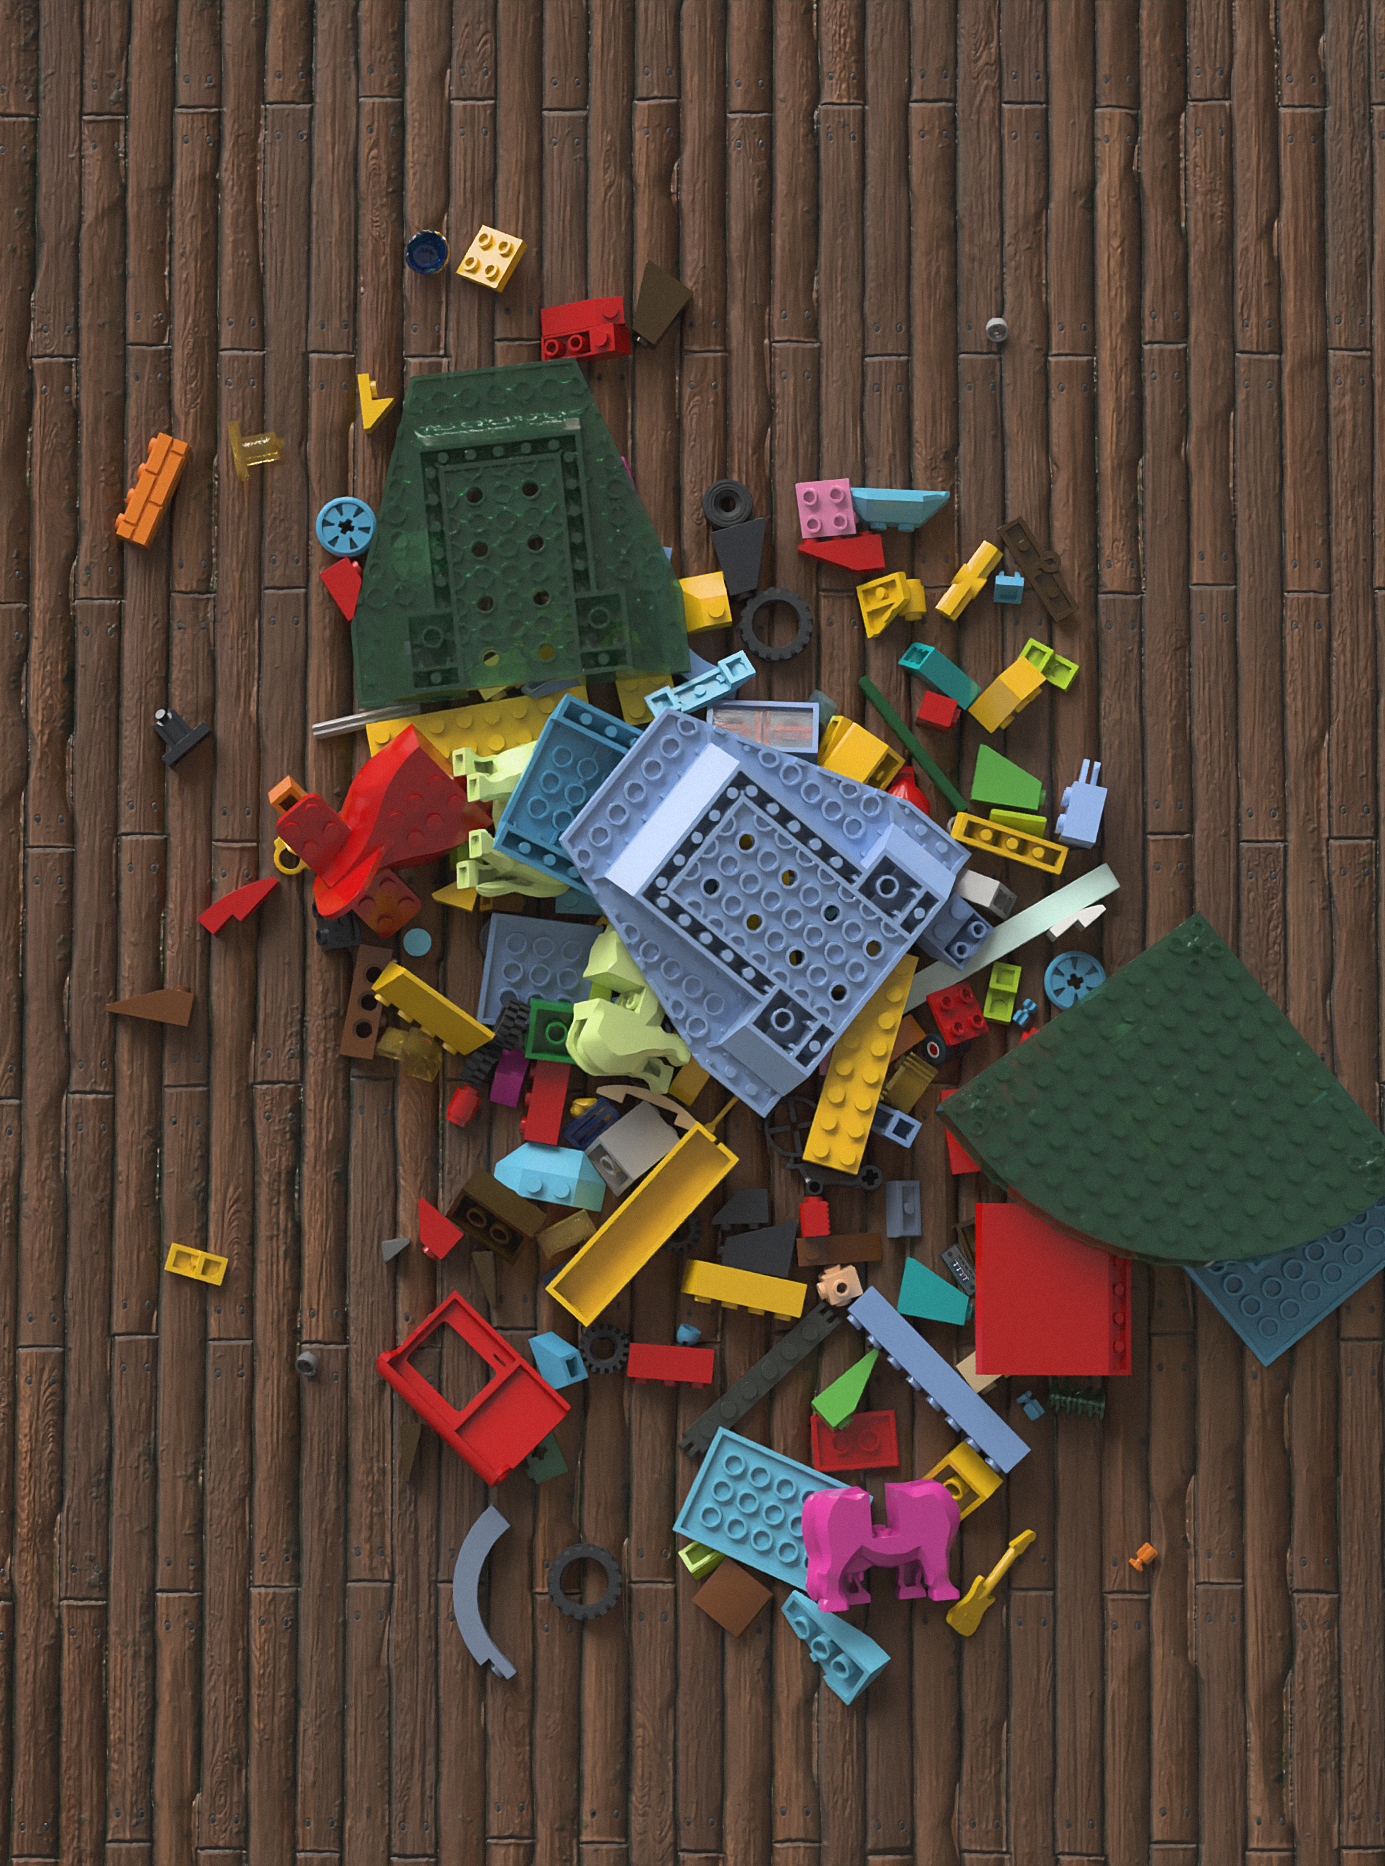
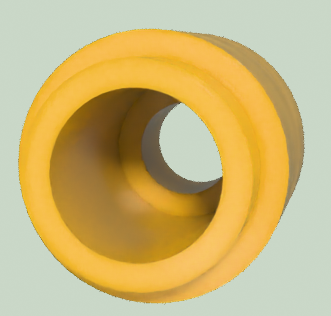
[899,579,927,621]

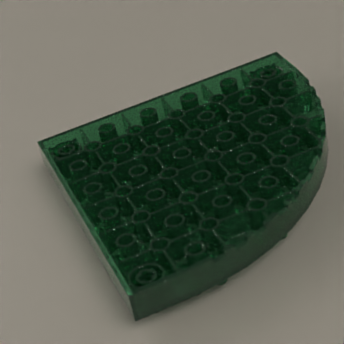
[934,911,1385,1268]

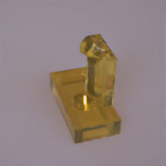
[227,420,285,481]

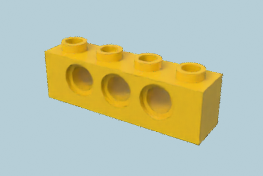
[950,812,1069,875]

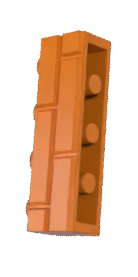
[114,433,192,550]

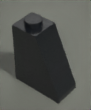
[711,517,766,602]
[717,1222,798,1278]

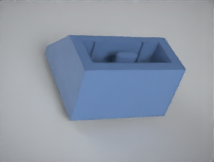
[915,892,995,971]

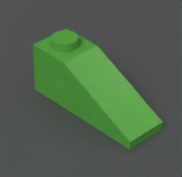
[811,1348,879,1432]

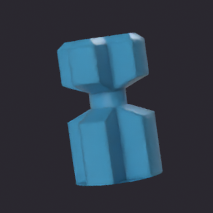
[1011,999,1039,1028]

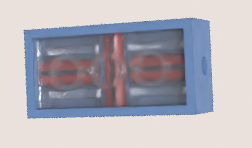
[707,699,819,765]

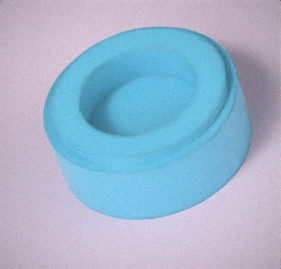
[403,928,432,957]

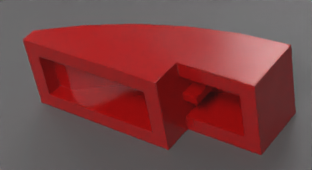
[197,877,281,936]

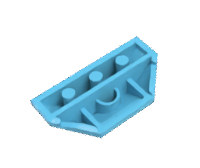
[851,487,950,532]
[494,1141,606,1212]

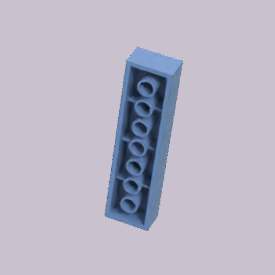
[846,1286,1031,1474]

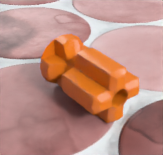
[1128,1543,1158,1573]

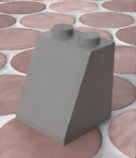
[584,1100,680,1197]

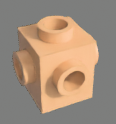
[816,1263,863,1306]

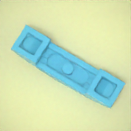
[644,650,756,718]

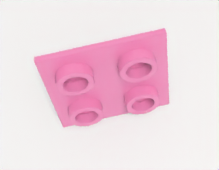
[795,478,859,539]

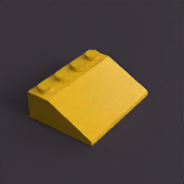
[371,961,496,1056]

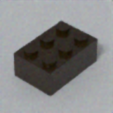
[445,1167,548,1266]

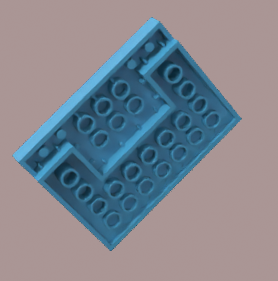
[1154,1092,1385,1367]

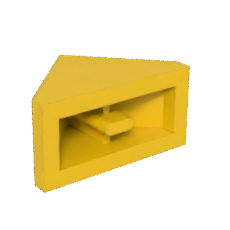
[432,881,479,913]

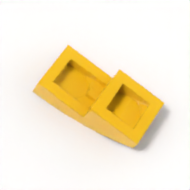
[164,1243,228,1286]

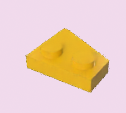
[856,572,911,638]

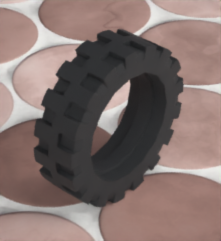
[739,587,813,663]
[547,1543,623,1620]

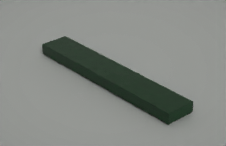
[857,675,969,813]

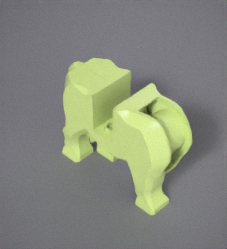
[453,741,570,898]
[566,924,691,1095]

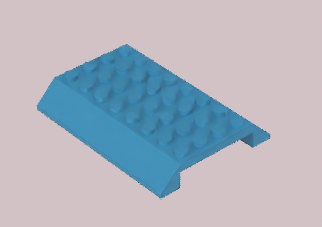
[492,693,717,897]

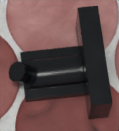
[152,708,213,769]

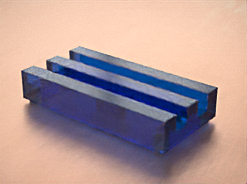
[562,1096,622,1151]

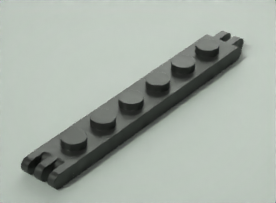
[678,1299,844,1458]

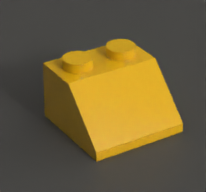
[922,1440,1003,1521]

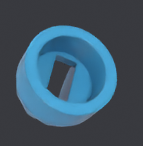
[677,1324,701,1347]

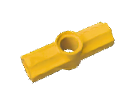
[935,541,1003,622]

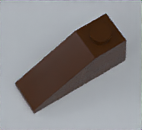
[105,985,197,1028]
[796,1232,882,1267]

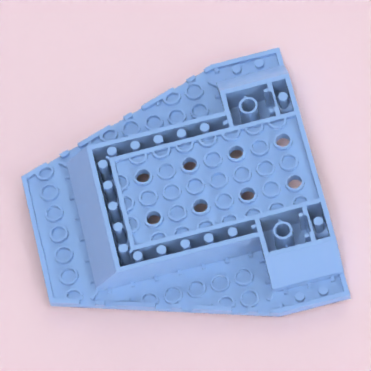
[559,707,972,1118]

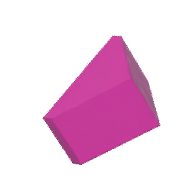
[489,1049,530,1108]

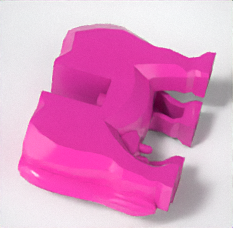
[802,1479,960,1613]

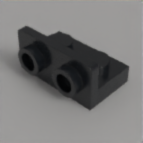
[312,897,362,952]

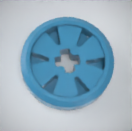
[316,497,378,559]
[1044,951,1106,1013]

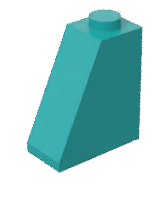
[898,642,982,710]
[896,1257,973,1325]

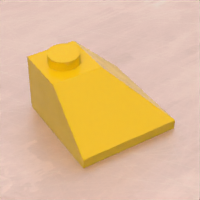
[667,572,732,636]

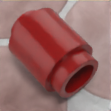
[446,1084,483,1128]

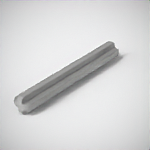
[312,701,421,740]

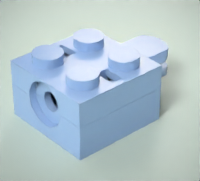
[1055,759,1107,849]

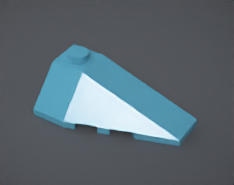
[781,1590,891,1705]

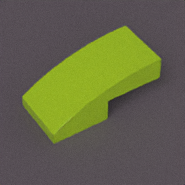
[1017,638,1080,692]
[983,961,1021,1025]

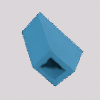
[528,1331,588,1390]

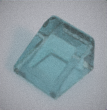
[807,689,838,724]

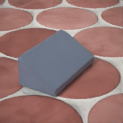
[885,1180,922,1237]

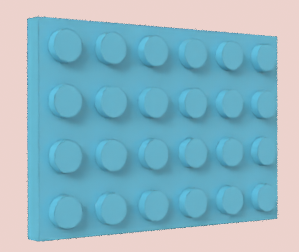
[672,1426,873,1591]

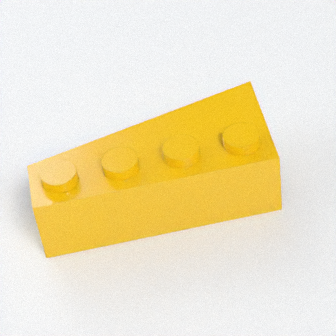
[680,1259,807,1321]

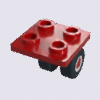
[922,981,989,1065]

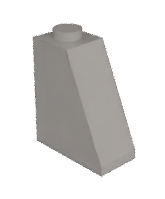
[950,867,1018,921]

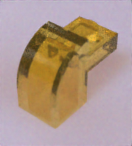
[377,1027,444,1082]

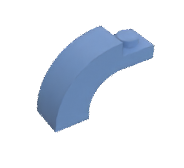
[870,1102,922,1148]

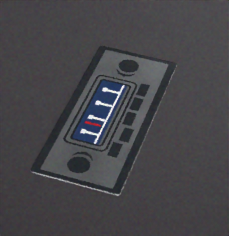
[939,1243,976,1297]

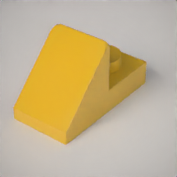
[358,373,395,434]

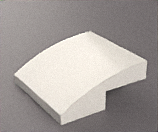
[1045,905,1106,942]

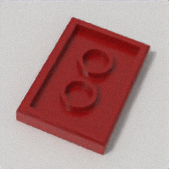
[810,1409,899,1472]

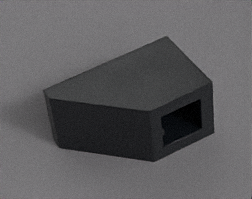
[712,1189,769,1230]

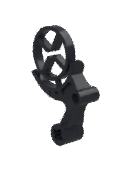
[764,1096,883,1197]

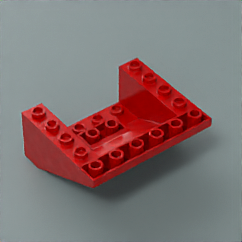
[976,1203,1131,1375]

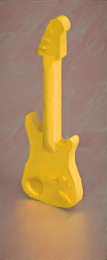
[946,1529,1036,1636]

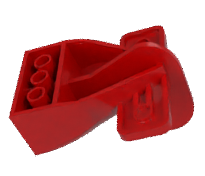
[276,723,494,937]

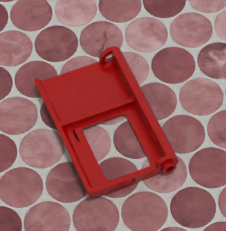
[375,1290,572,1488]

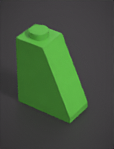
[970,744,1046,813]

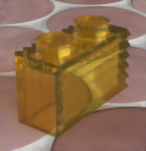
[879,1052,938,1115]
[535,1209,597,1259]

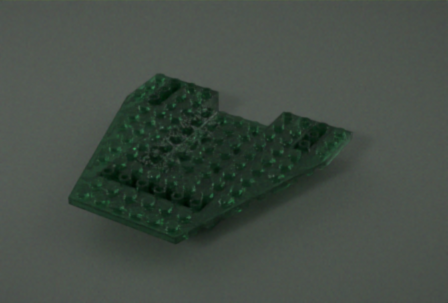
[351,357,692,710]

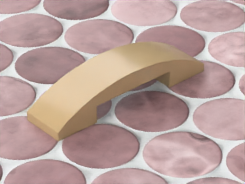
[596,1085,697,1130]

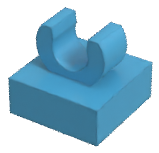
[993,571,1024,604]

